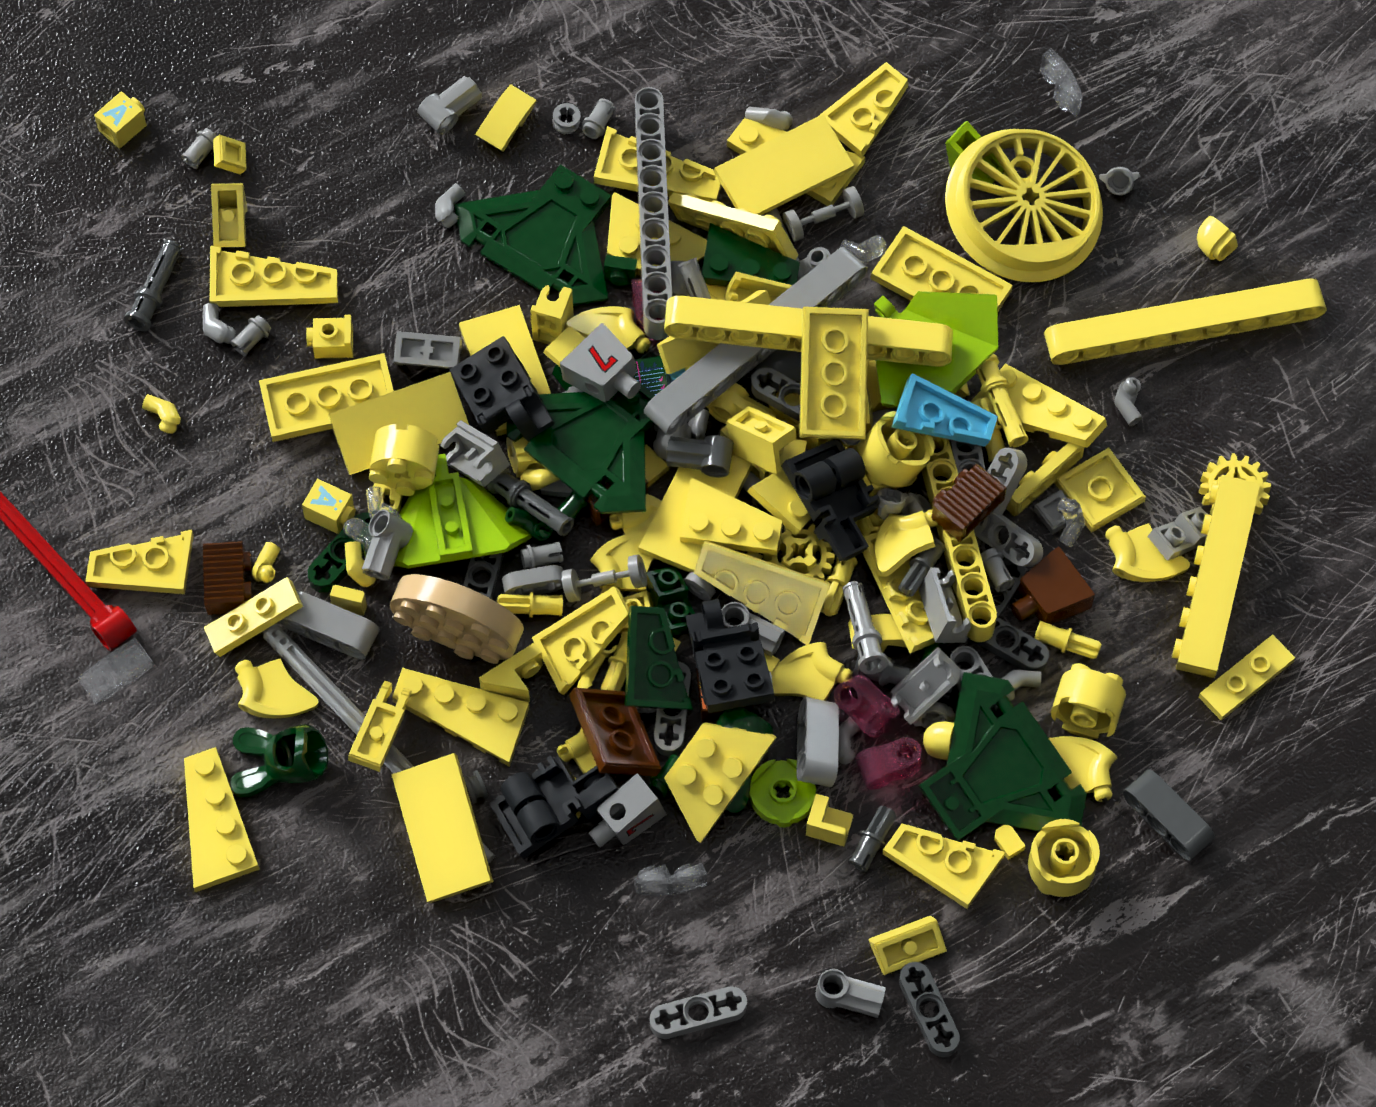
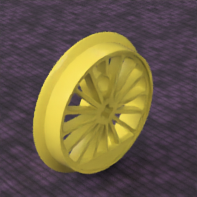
[945,129,1103,282]

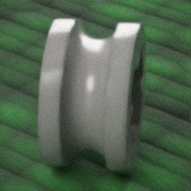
[552,103,581,134]

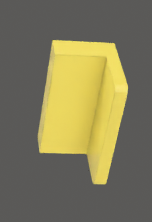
[726,406,797,474]

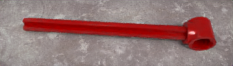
[0,491,137,652]

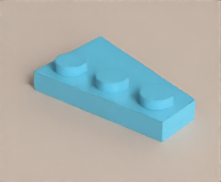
[891,373,998,447]

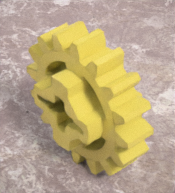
[1199,453,1271,515]
[763,524,835,581]

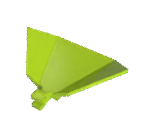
[874,291,998,409]
[394,454,532,568]

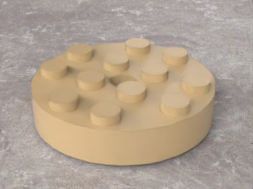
[390,574,524,664]

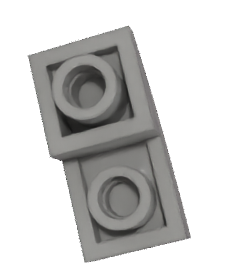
[1147,506,1209,561]

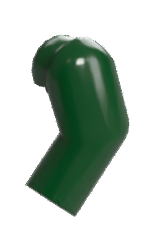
[505,507,553,541]

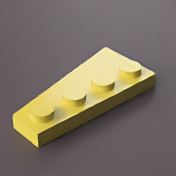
[727,118,865,206]
[594,126,721,202]
[668,192,798,260]
[210,246,338,307]
[970,363,1107,448]
[862,531,935,654]
[694,541,830,645]

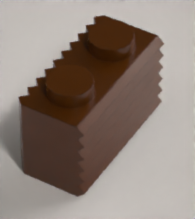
[931,464,1007,542]
[203,541,253,615]

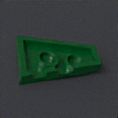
[702,223,800,287]
[625,606,693,711]

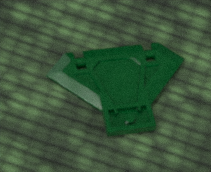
[454,164,612,306]
[507,378,655,514]
[918,672,1087,841]

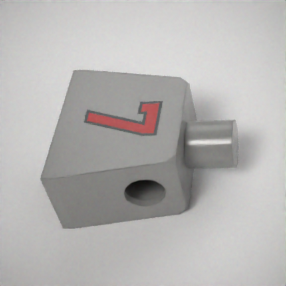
[560,323,641,402]
[588,773,667,848]

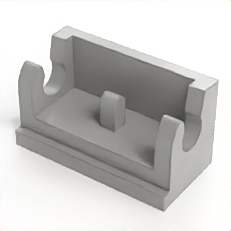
[393,331,463,369]
[440,420,510,487]
[918,568,971,643]
[891,647,961,725]

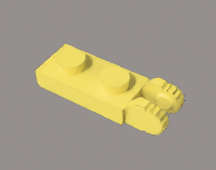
[348,681,412,772]

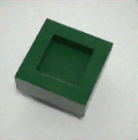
[604,255,638,286]

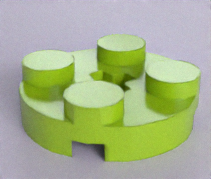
[749,759,817,828]

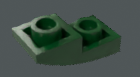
[646,566,695,637]

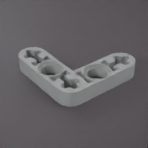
[974,447,1043,567]

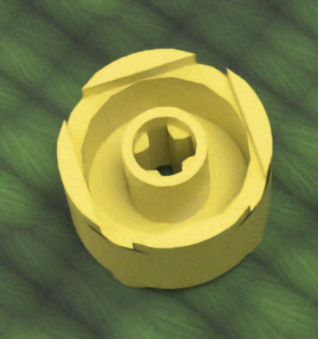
[857,411,935,487]
[369,424,439,496]
[1051,663,1126,739]
[1028,819,1100,897]

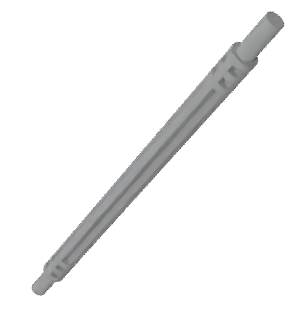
[262,624,495,864]

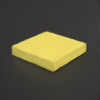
[1055,448,1146,533]

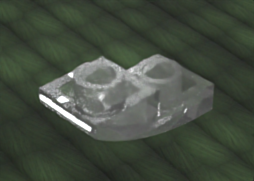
[1040,48,1082,117]
[77,638,155,705]
[634,862,707,896]

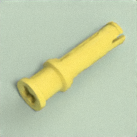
[976,354,1029,448]

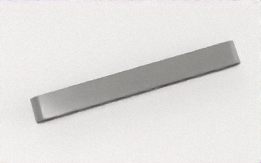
[635,87,672,340]
[644,247,868,435]

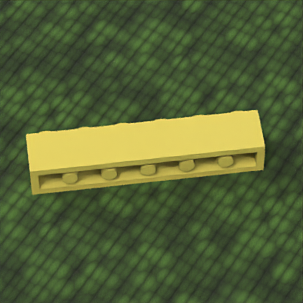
[1172,475,1260,678]

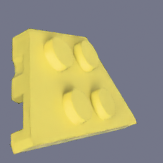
[607,192,707,276]
[664,722,777,843]

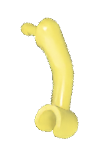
[577,645,617,689]

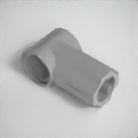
[417,76,482,135]
[362,509,413,580]
[721,602,785,657]
[815,969,886,1018]

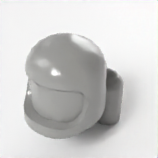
[653,409,710,461]

